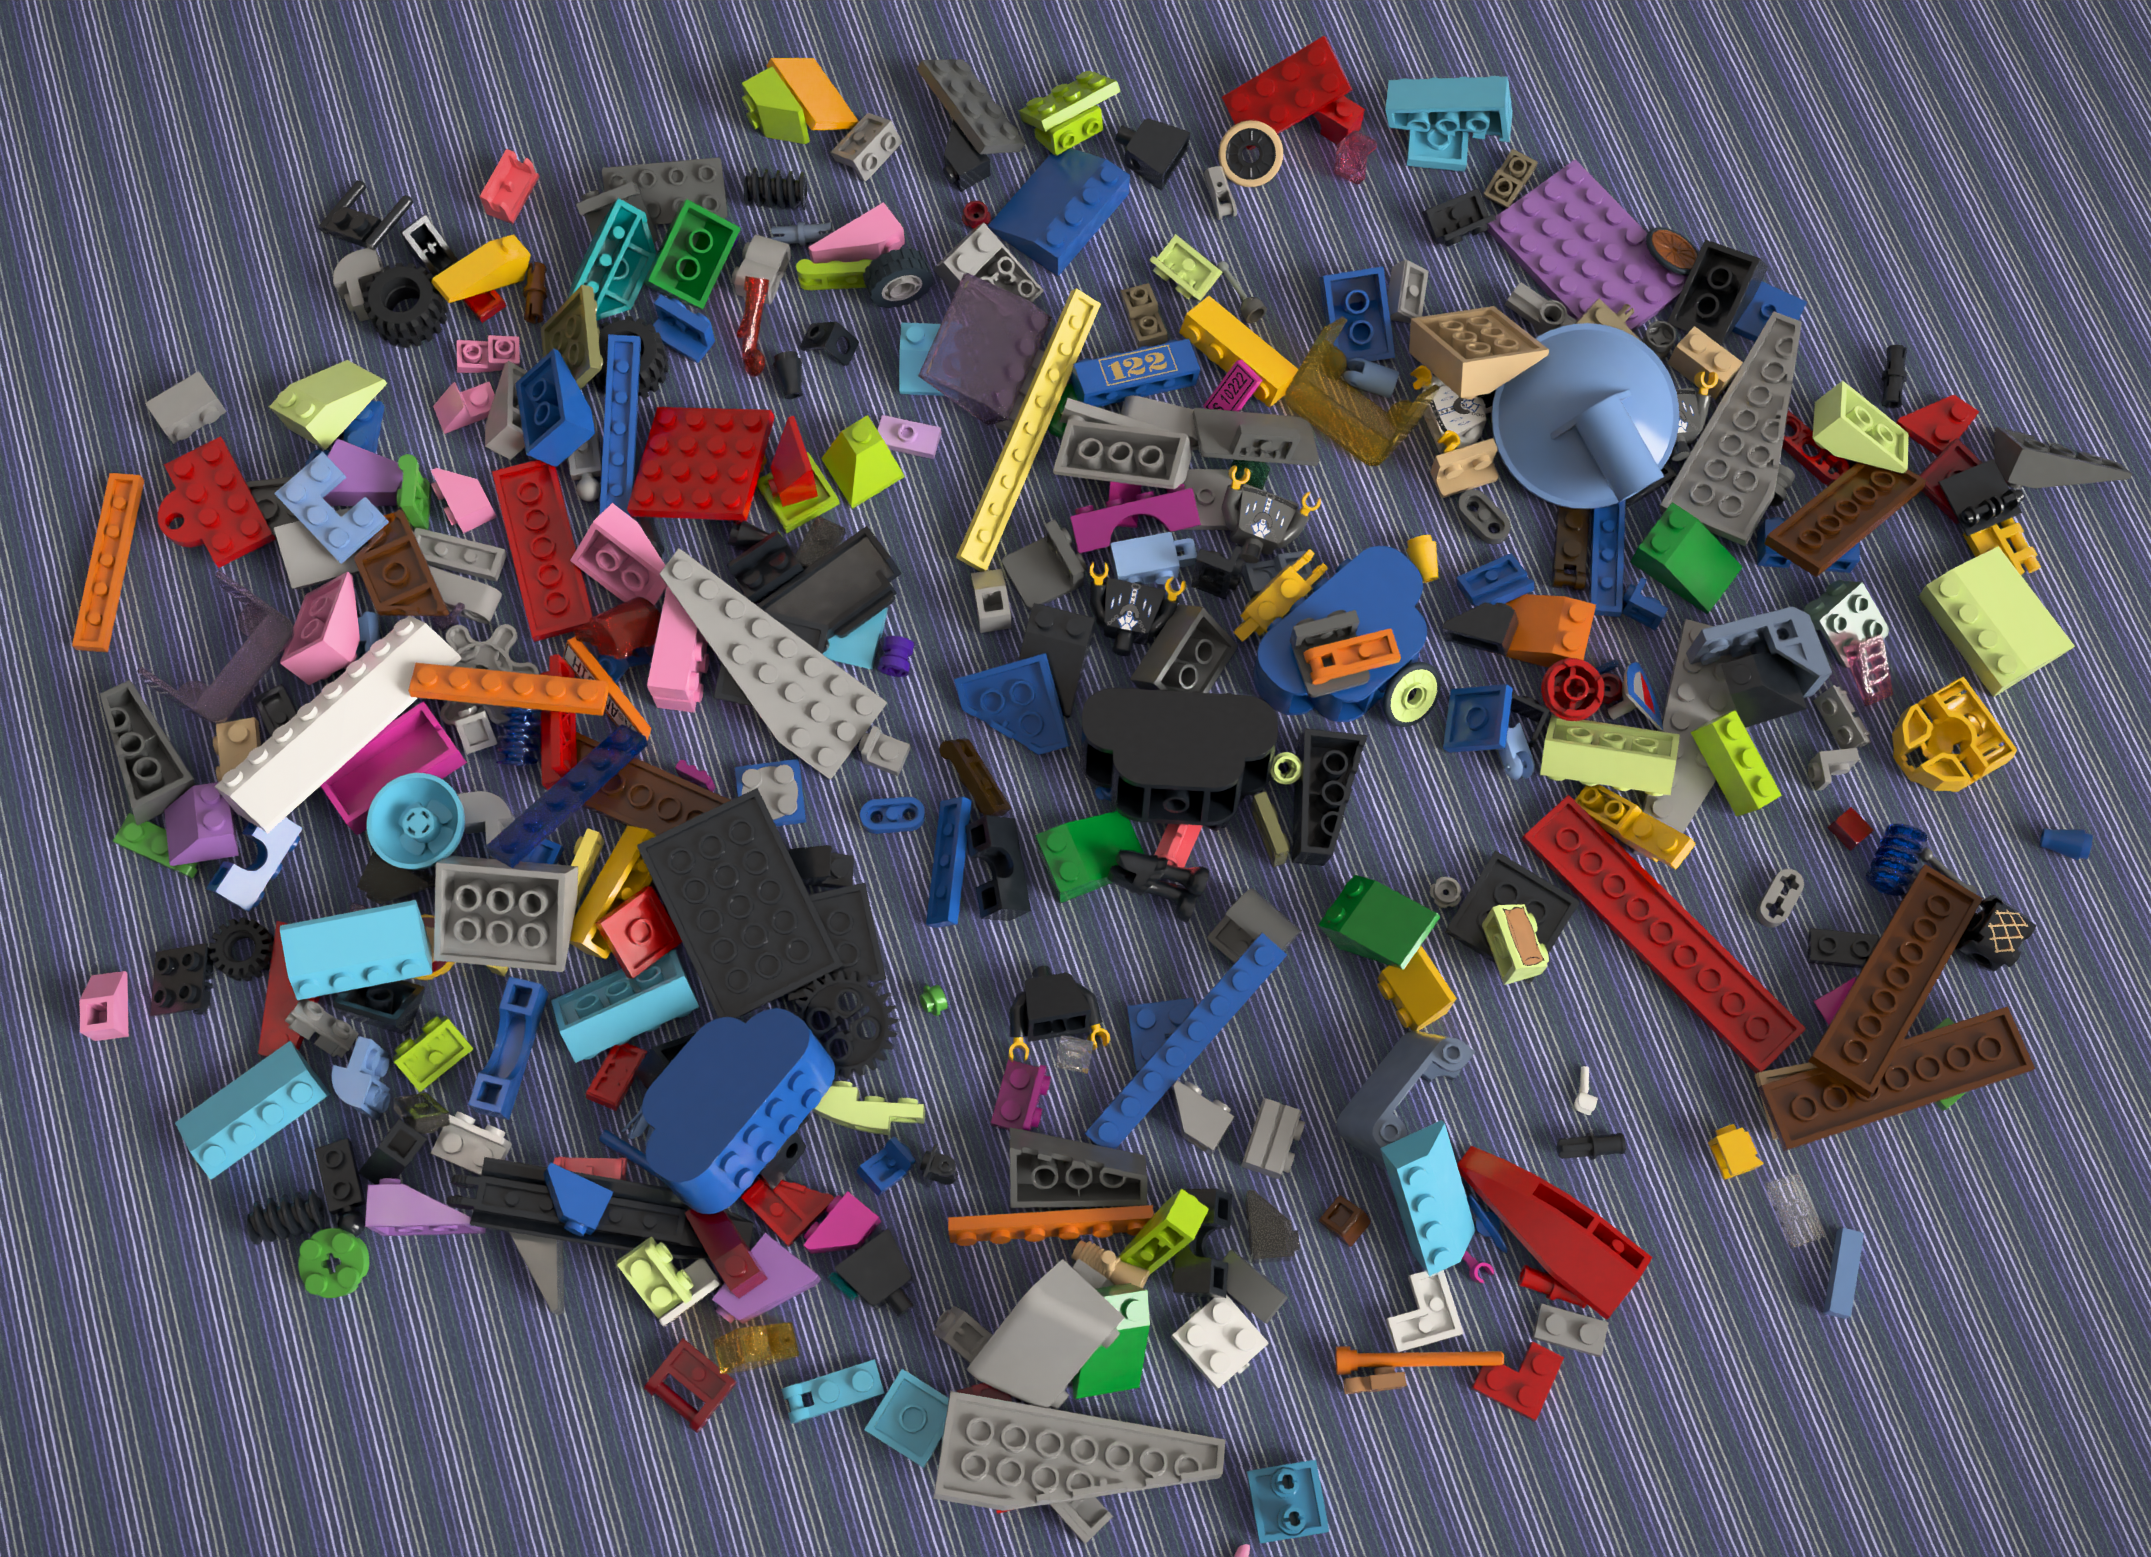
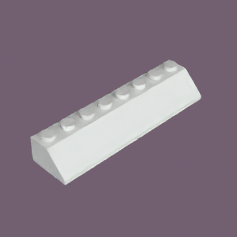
[214,616,462,833]

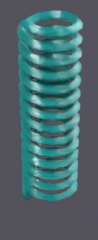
[828,1272,858,1301]

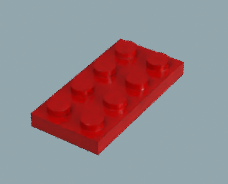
[1222,36,1352,150]

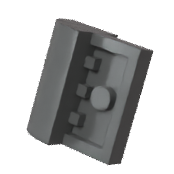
[1207,888,1302,963]

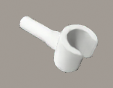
[1574,1066,1598,1115]

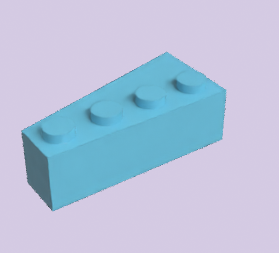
[1385,76,1512,142]

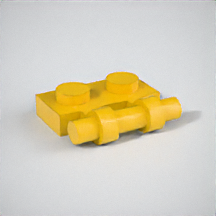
[1963,518,2041,575]

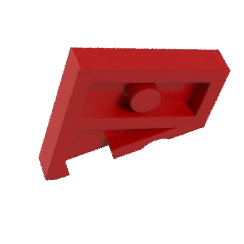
[1896,395,1980,456]
[741,1179,834,1247]

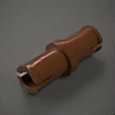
[523,262,548,324]

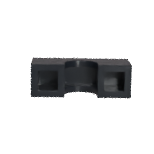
[965,815,1031,921]
[1172,1189,1232,1298]

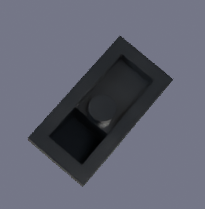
[788,845,854,889]

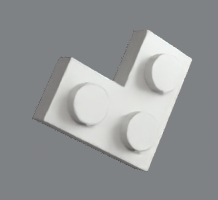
[1386,1270,1464,1353]

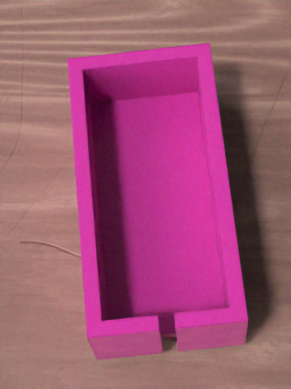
[320,701,467,835]

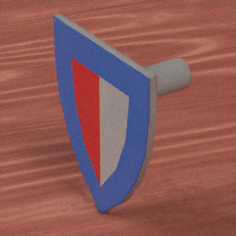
[1608,662,1663,732]

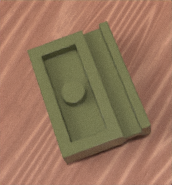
[1250,791,1290,867]

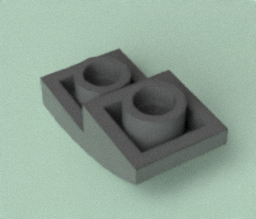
[1222,1249,1288,1324]

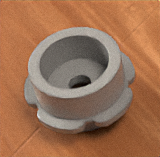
[1430,877,1462,908]

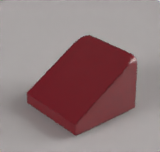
[1827,807,1874,851]

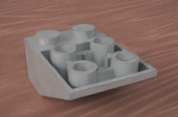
[933,223,1044,331]

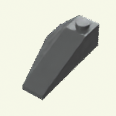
[1994,427,2133,489]

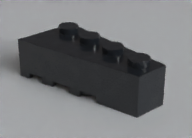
[1292,729,1368,866]

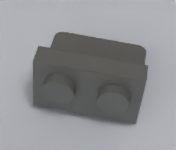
[576,179,658,243]
[1002,520,1087,610]
[1290,610,1370,698]

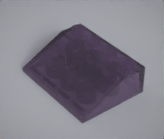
[918,273,1052,426]

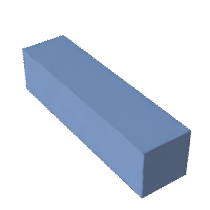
[1823,1228,1864,1319]

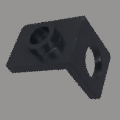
[800,322,859,366]
[1510,693,1550,751]

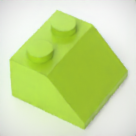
[742,66,810,144]

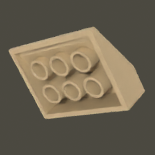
[1409,306,1549,399]

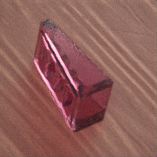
[1843,634,1893,706]

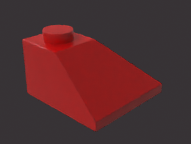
[768,416,818,507]

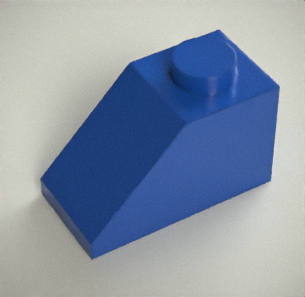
[543,1162,613,1236]

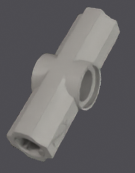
[1505,282,1576,336]

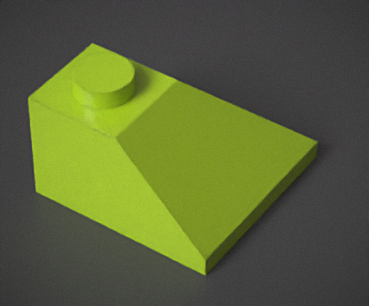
[821,415,905,509]

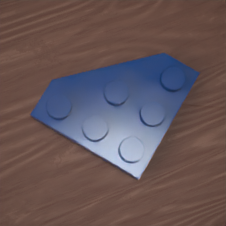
[954,654,1071,755]

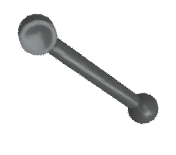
[1920,848,1977,894]

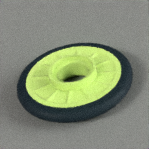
[1383,662,1441,727]

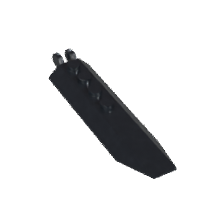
[446,1157,754,1260]

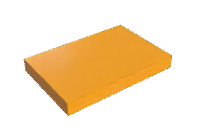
[766,58,859,130]

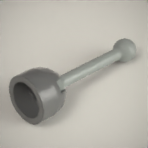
[1217,261,1267,323]

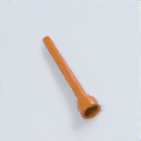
[1335,1346,1504,1375]

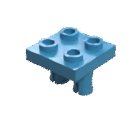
[1246,1460,1329,1544]

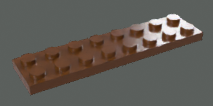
[1808,864,1983,1099]
[1758,1006,2035,1151]

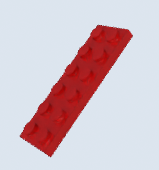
[492,460,596,642]

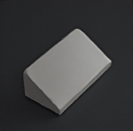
[1387,259,1429,323]

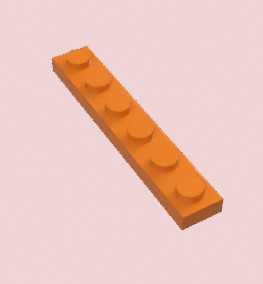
[72,473,145,652]
[408,663,609,716]
[948,1205,1154,1246]

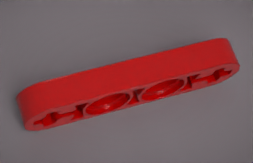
[1782,410,1849,486]

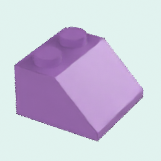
[164,782,239,866]

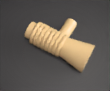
[1071,1240,1150,1288]

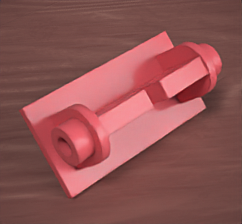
[1154,824,1202,868]

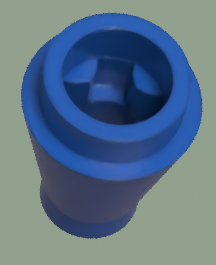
[2040,828,2093,861]

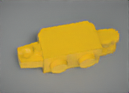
[1233,549,1328,642]

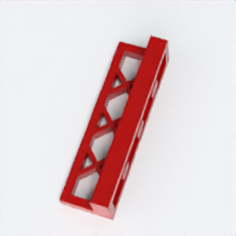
[540,654,577,790]

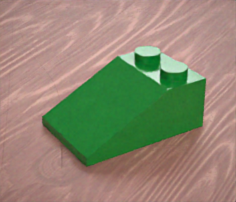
[1630,502,1742,615]
[1035,811,1144,904]
[1317,875,1440,970]
[1072,1283,1150,1399]

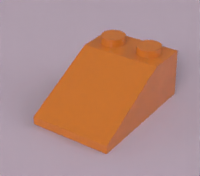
[1486,594,1596,668]

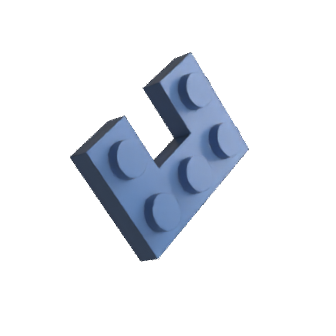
[274,452,389,564]

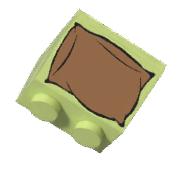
[1482,905,1549,985]

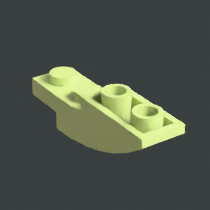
[811,1081,925,1135]

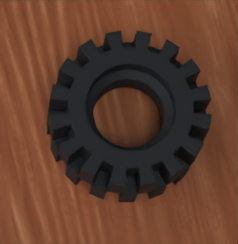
[209,917,274,981]

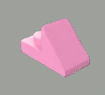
[433,382,495,434]

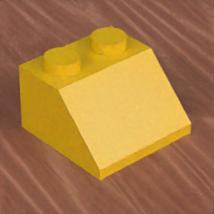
[1377,946,1457,1031]

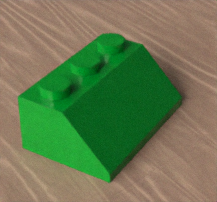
[643,199,741,310]

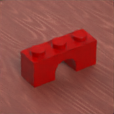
[1312,96,1365,149]

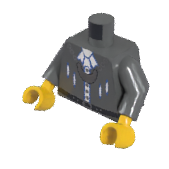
[1671,371,1718,461]
[1221,465,1321,563]

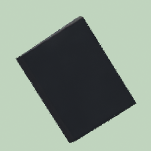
[333,980,425,1036]

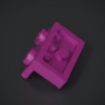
[990,1059,1051,1132]

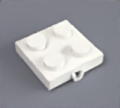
[1171,1294,1269,1391]

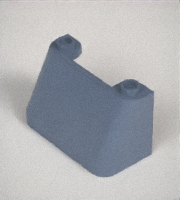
[1336,1031,1475,1170]

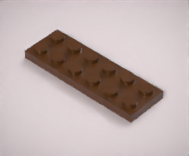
[1764,462,1926,577]
[541,732,731,835]

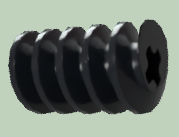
[744,168,808,210]
[247,1188,327,1245]

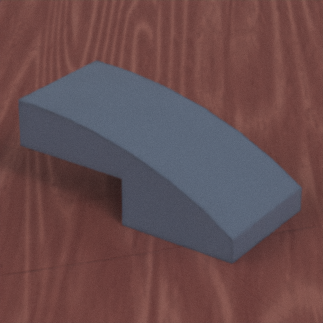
[1242,551,1312,597]

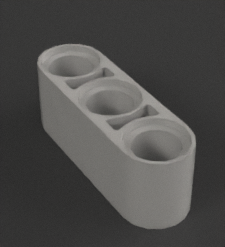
[1120,395,1200,450]
[428,565,502,624]

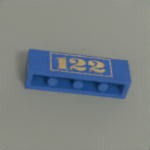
[1071,339,1200,407]

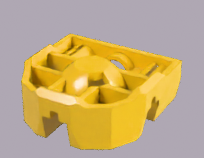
[1892,677,2017,792]

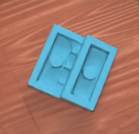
[823,607,888,669]

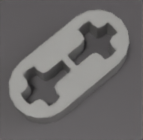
[1756,869,1804,928]

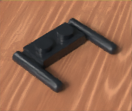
[318,180,413,250]

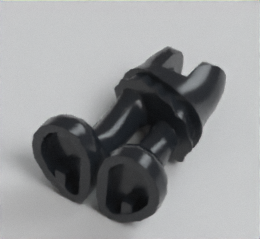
[1107,849,1209,923]

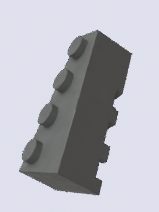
[100,680,195,826]
[1010,1127,1147,1208]

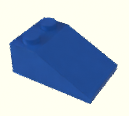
[1319,266,1395,367]
[515,349,595,467]

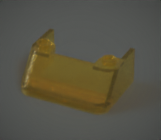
[1285,317,1440,466]

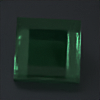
[1228,459,1270,490]

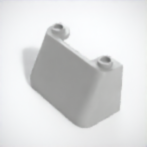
[967,1259,1125,1410]

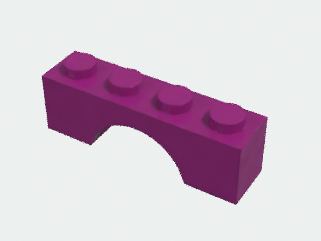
[1070,484,1201,553]

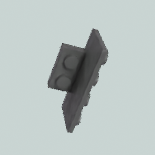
[602,157,728,225]
[1192,408,1320,466]

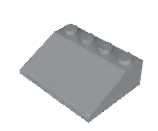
[434,856,578,972]

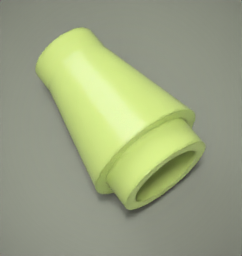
[1270,752,1302,785]

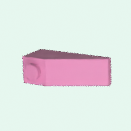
[808,202,905,264]

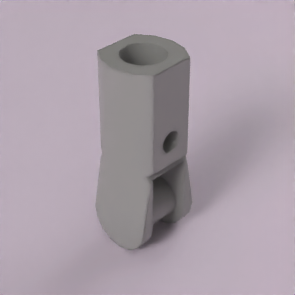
[1204,166,1237,220]

